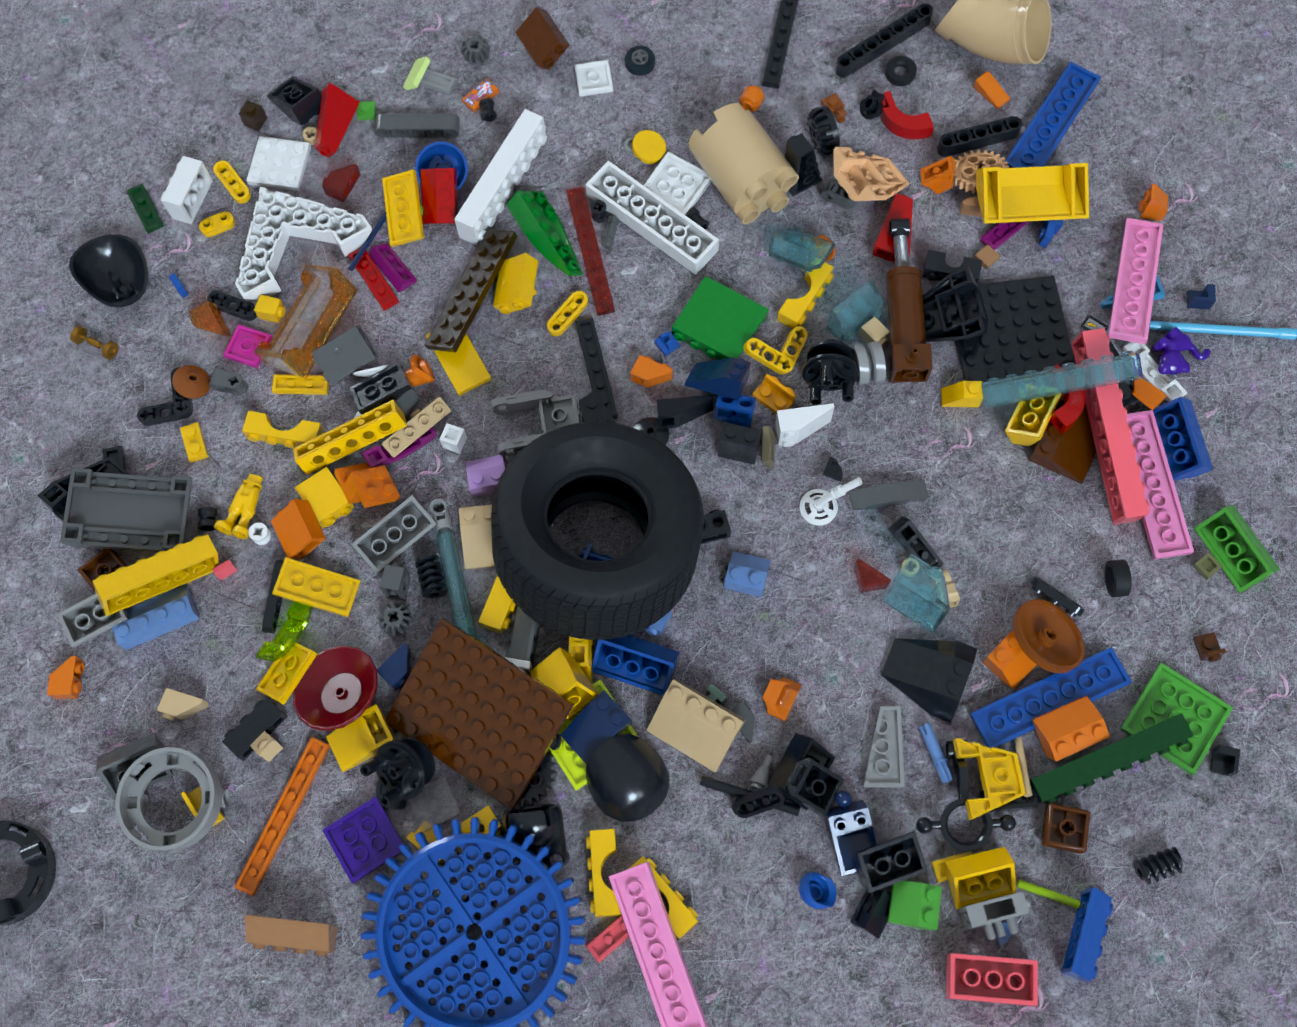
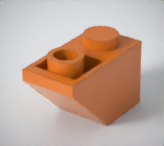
[1138,184,1168,221]
[630,355,673,388]
[47,656,85,699]

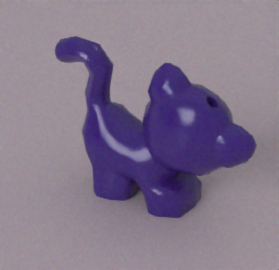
[1151,327,1211,375]

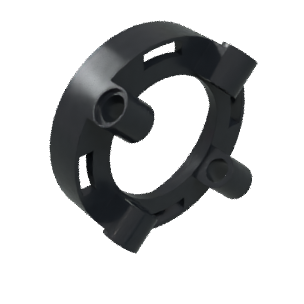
[0,820,56,926]

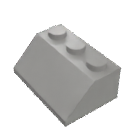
[57,594,128,648]

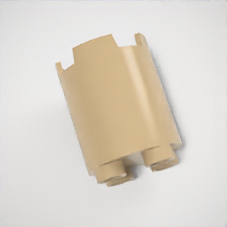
[689,103,799,225]

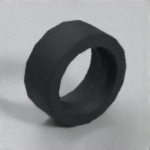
[1104,559,1132,597]

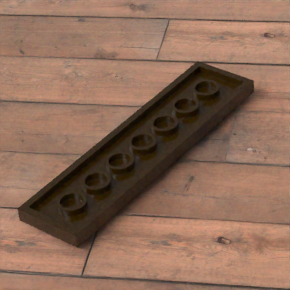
[425,230,518,353]

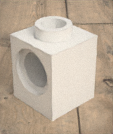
[439,423,467,454]

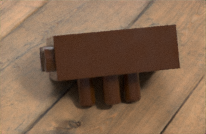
[515,7,570,70]

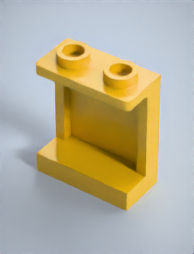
[294,467,354,528]

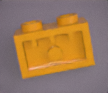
[752,374,796,414]

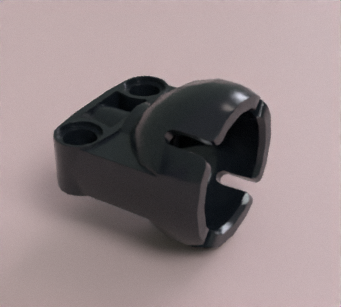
[503,804,570,868]

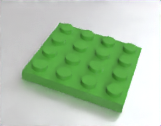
[1120,663,1233,775]

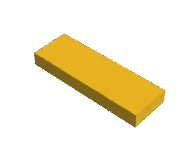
[272,374,329,395]

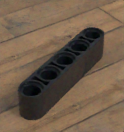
[937,116,1022,157]

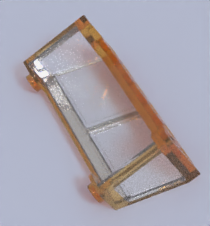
[254,265,358,379]

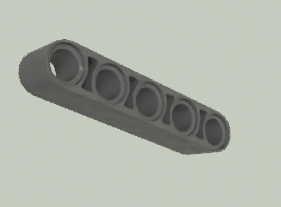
[374,114,460,138]

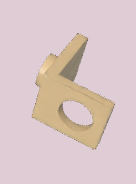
[250,731,283,762]

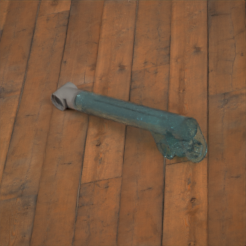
[430,498,478,640]

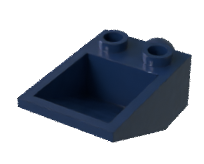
[824,790,877,876]

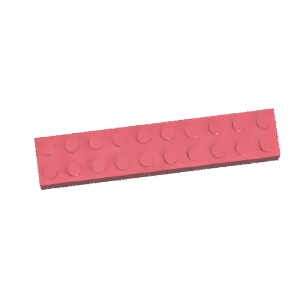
[1071,328,1150,525]

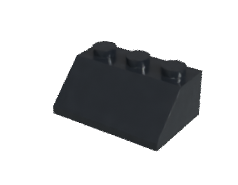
[767,733,835,810]
[856,831,928,893]

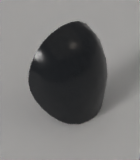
[69,234,148,308]
[586,734,670,822]

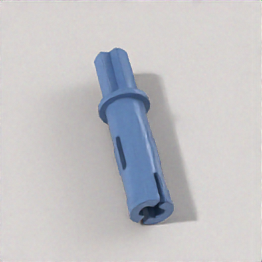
[918,723,954,783]

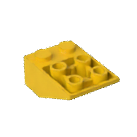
[326,704,396,772]

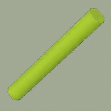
[1016,879,1081,909]

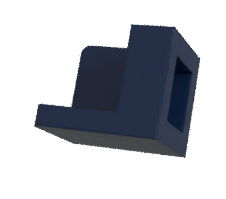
[1187,284,1216,309]

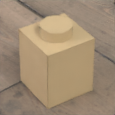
[859,317,890,347]

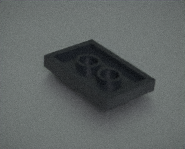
[350,361,412,415]

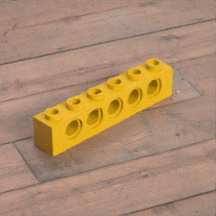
[293,399,407,475]

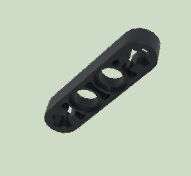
[262,560,284,634]

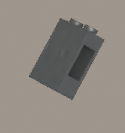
[312,325,379,385]

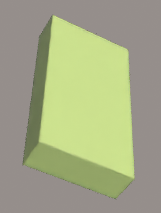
[403,57,430,90]

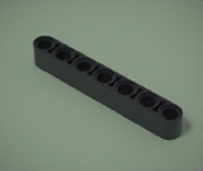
[835,3,933,78]

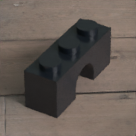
[922,250,982,283]

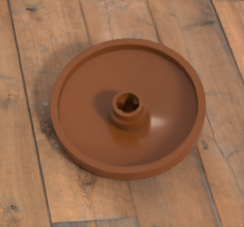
[1013,599,1085,674]

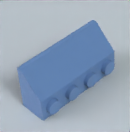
[112,584,200,650]

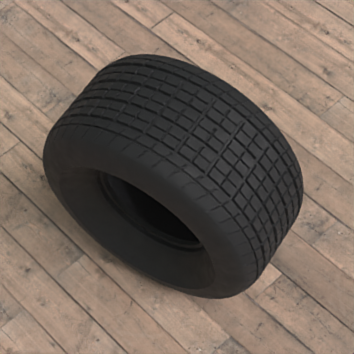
[491,422,704,640]

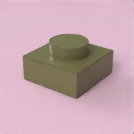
[1193,552,1223,580]

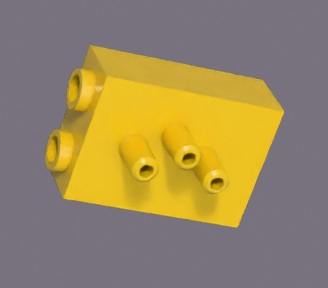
[493,253,538,314]

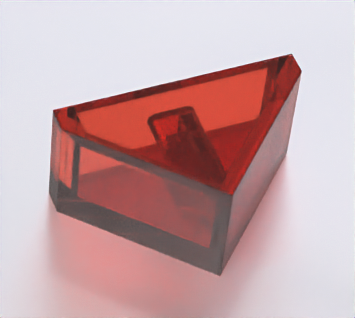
[854,558,891,593]

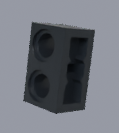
[701,509,731,544]

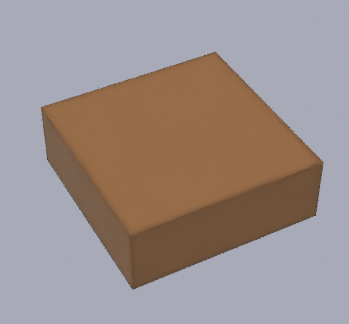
[974,244,1001,270]

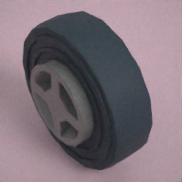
[625,46,655,76]

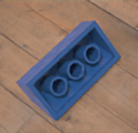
[1153,397,1214,481]
[592,635,680,696]
[1061,887,1113,982]

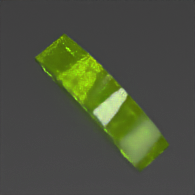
[255,602,313,662]

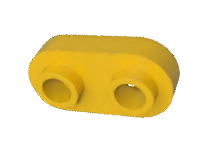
[199,211,235,237]

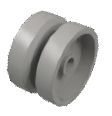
[851,341,886,385]

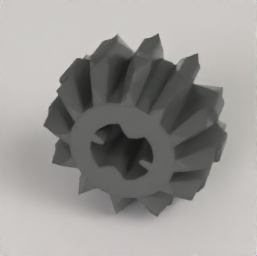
[461,35,490,65]
[378,602,412,636]

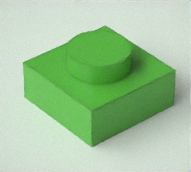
[357,101,376,120]

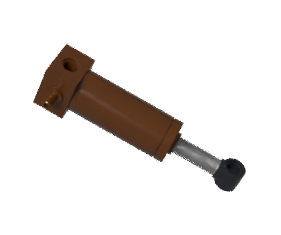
[886,218,933,383]

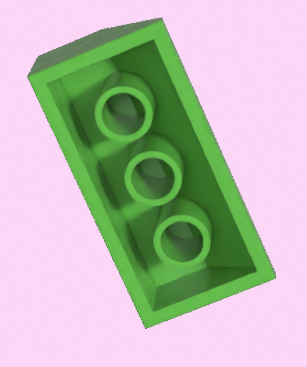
[1194,505,1280,593]

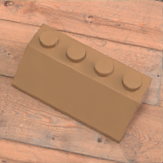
[244,915,338,957]

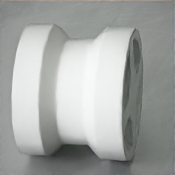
[249,523,271,545]

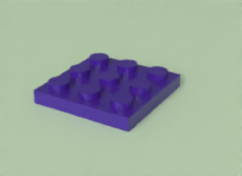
[322,796,403,884]

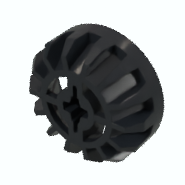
[807,105,840,156]

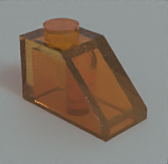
[189,301,231,337]

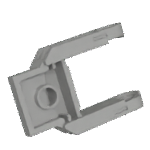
[491,389,580,456]

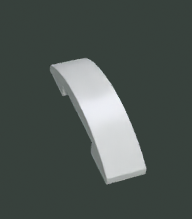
[1123,342,1187,402]

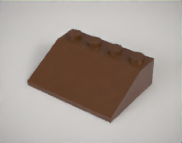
[1029,394,1096,484]

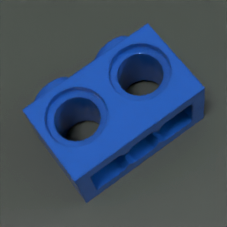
[714,395,757,426]

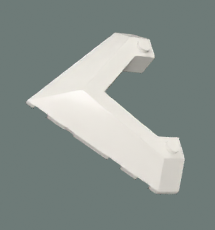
[235,187,372,300]

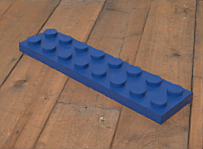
[1006,62,1101,168]
[970,647,1132,748]

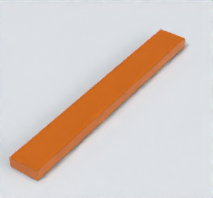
[234,736,330,897]

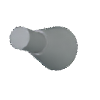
[748,755,773,791]

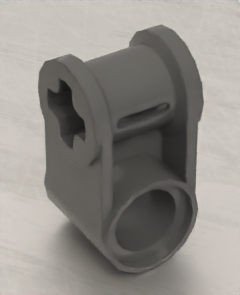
[821,178,856,209]
[208,368,248,395]

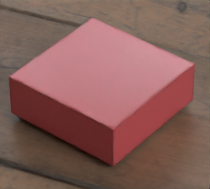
[212,560,238,580]

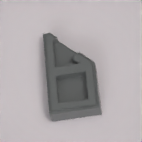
[730,701,755,744]

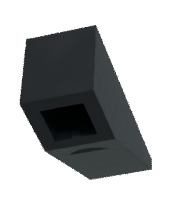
[657,395,713,429]

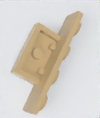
[382,397,451,458]

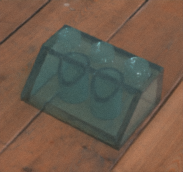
[769,229,835,272]
[827,279,884,342]

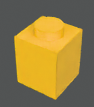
[254,295,286,323]

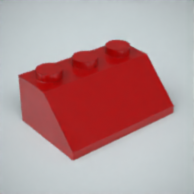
[421,168,458,224]

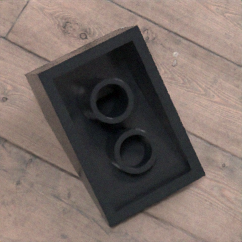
[267,76,322,125]

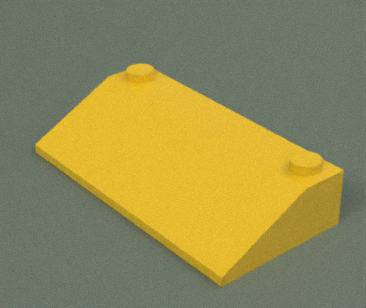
[976,163,1089,224]

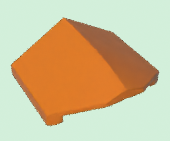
[1132,377,1167,411]

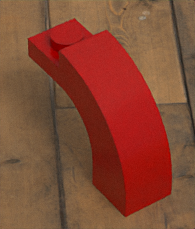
[880,91,934,140]
[1047,364,1086,434]

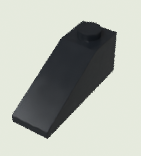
[888,517,944,576]

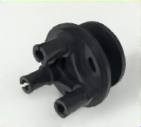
[802,339,859,405]
[360,737,435,807]

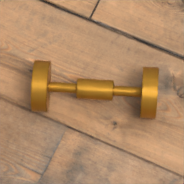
[70,325,119,360]

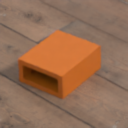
[271,499,326,560]

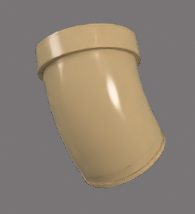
[934,0,1051,64]

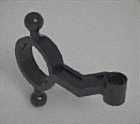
[916,740,1016,851]

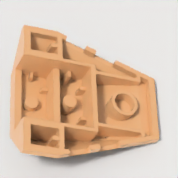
[834,147,910,201]

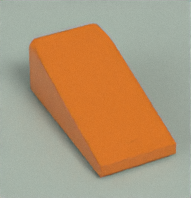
[973,71,1011,109]

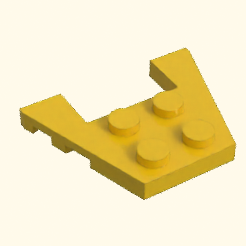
[953,738,1026,820]

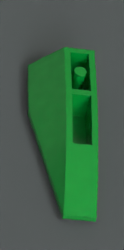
[506,191,582,276]

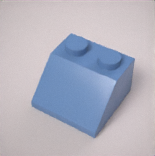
[724,551,771,597]

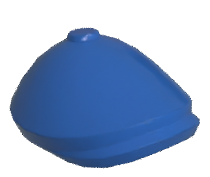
[799,872,836,909]

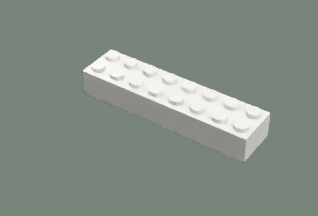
[454,109,547,246]
[585,161,719,275]

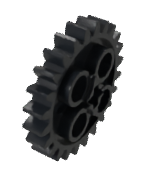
[520,754,557,806]

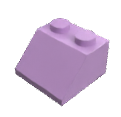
[466,455,506,498]

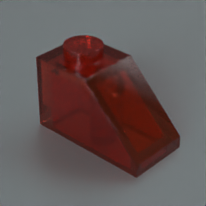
[322,164,361,202]

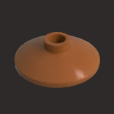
[172,365,210,399]

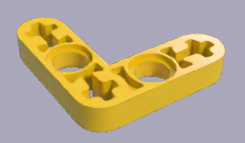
[743,326,808,375]

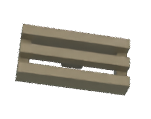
[762,426,775,468]

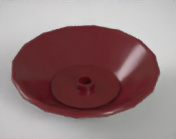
[293,645,378,731]

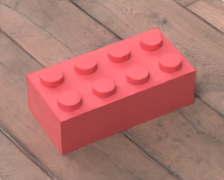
[946,953,1038,1006]

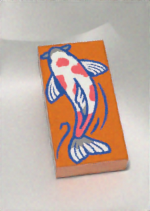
[462,79,499,113]

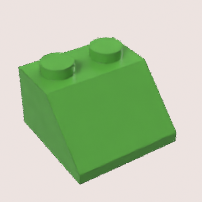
[888,881,942,931]

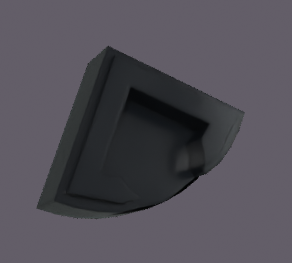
[823,457,843,482]

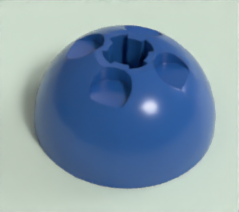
[415,142,468,191]

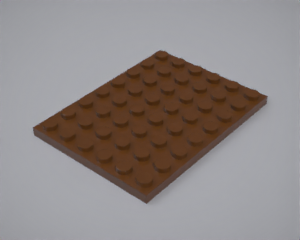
[385,618,574,810]

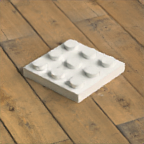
[246,136,311,191]
[643,152,711,216]

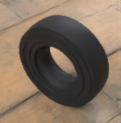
[885,56,917,86]

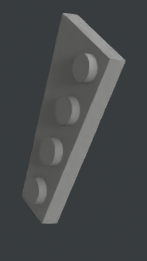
[863,706,905,788]

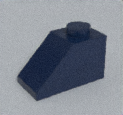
[377,642,411,691]

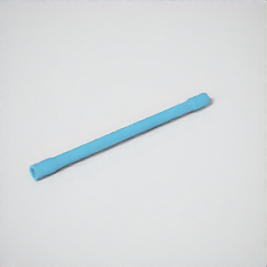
[1149,321,1297,340]

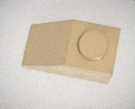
[157,688,209,721]

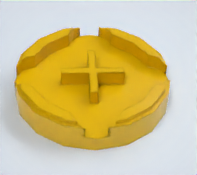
[631,130,666,164]

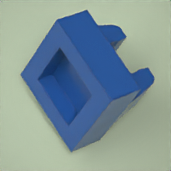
[654,331,680,357]

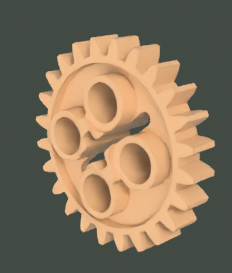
[953,149,1010,194]

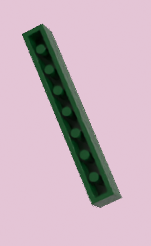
[1030,713,1194,805]

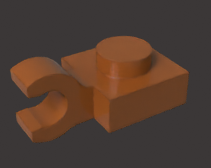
[821,93,846,123]

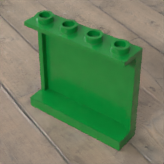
[672,276,769,360]

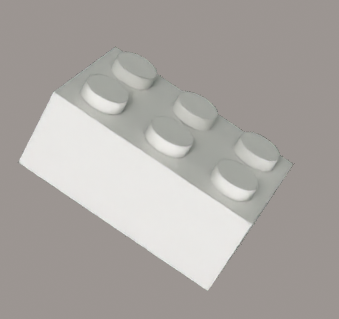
[161,156,213,224]

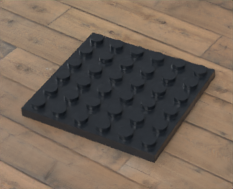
[956,276,1078,388]

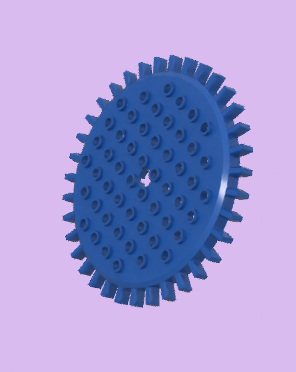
[361,817,586,1027]

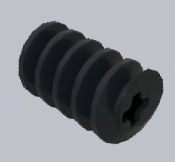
[415,555,447,598]
[1134,847,1183,885]

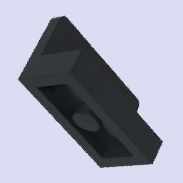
[850,889,891,938]

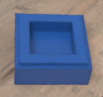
[169,273,189,298]

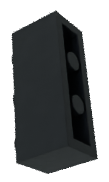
[222,698,287,761]

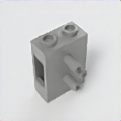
[958,892,1031,940]

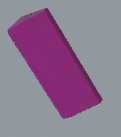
[369,243,417,292]

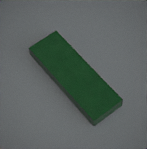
[126,184,164,234]

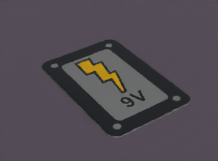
[1081,315,1109,331]

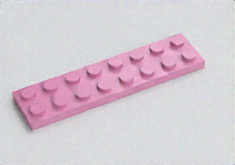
[1108,218,1164,345]
[1126,410,1194,560]
[609,861,708,1027]

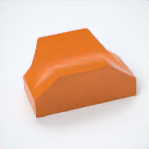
[920,156,955,194]
[762,677,801,722]

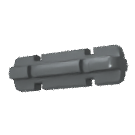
[602,215,619,249]

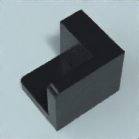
[1210,745,1241,777]

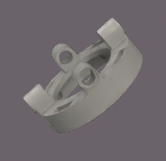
[115,747,230,854]

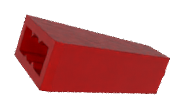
[314,83,360,158]
[872,193,913,263]

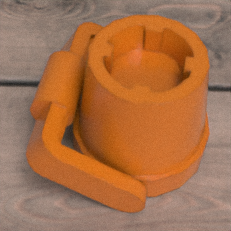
[406,354,435,387]

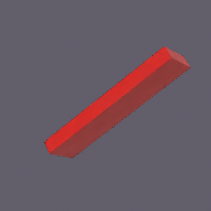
[348,248,399,311]

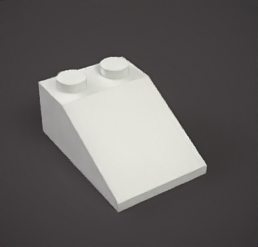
[775,403,834,447]

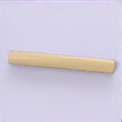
[1014,737,1032,797]

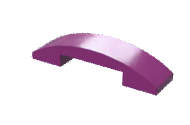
[362,427,437,468]

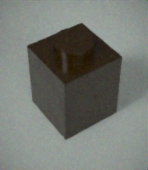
[238,100,267,131]

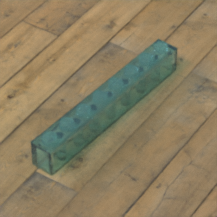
[981,351,1143,408]

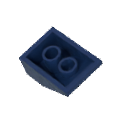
[684,357,751,400]
[560,690,632,765]

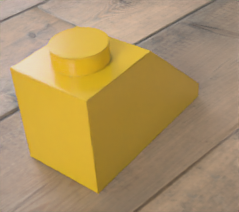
[941,381,983,408]

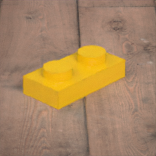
[180,422,209,463]

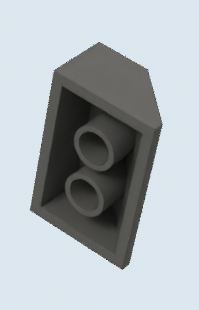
[505,607,540,667]
[96,733,173,800]

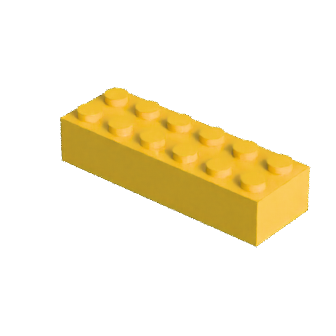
[93,534,219,616]

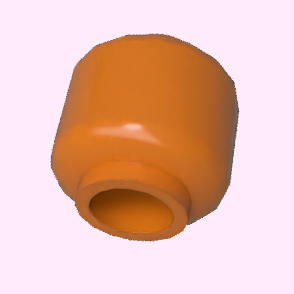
[739,86,765,112]

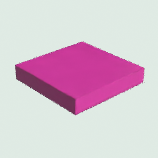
[223,324,273,369]

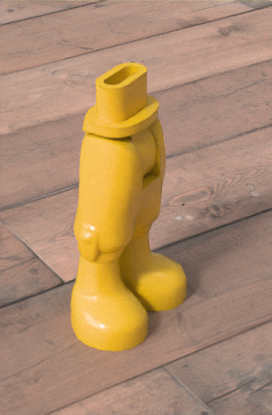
[214,474,263,539]

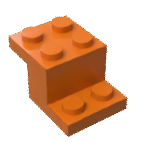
[334,463,400,508]

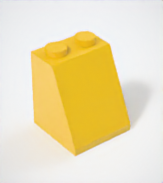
[530,647,599,720]

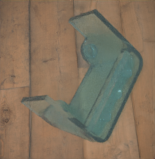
[884,554,950,632]

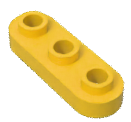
[213,161,251,204]
[547,291,588,336]

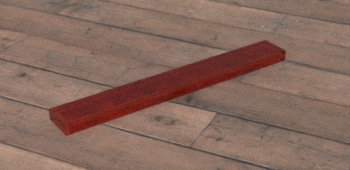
[566,187,615,316]

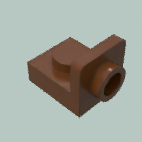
[1193,632,1226,662]

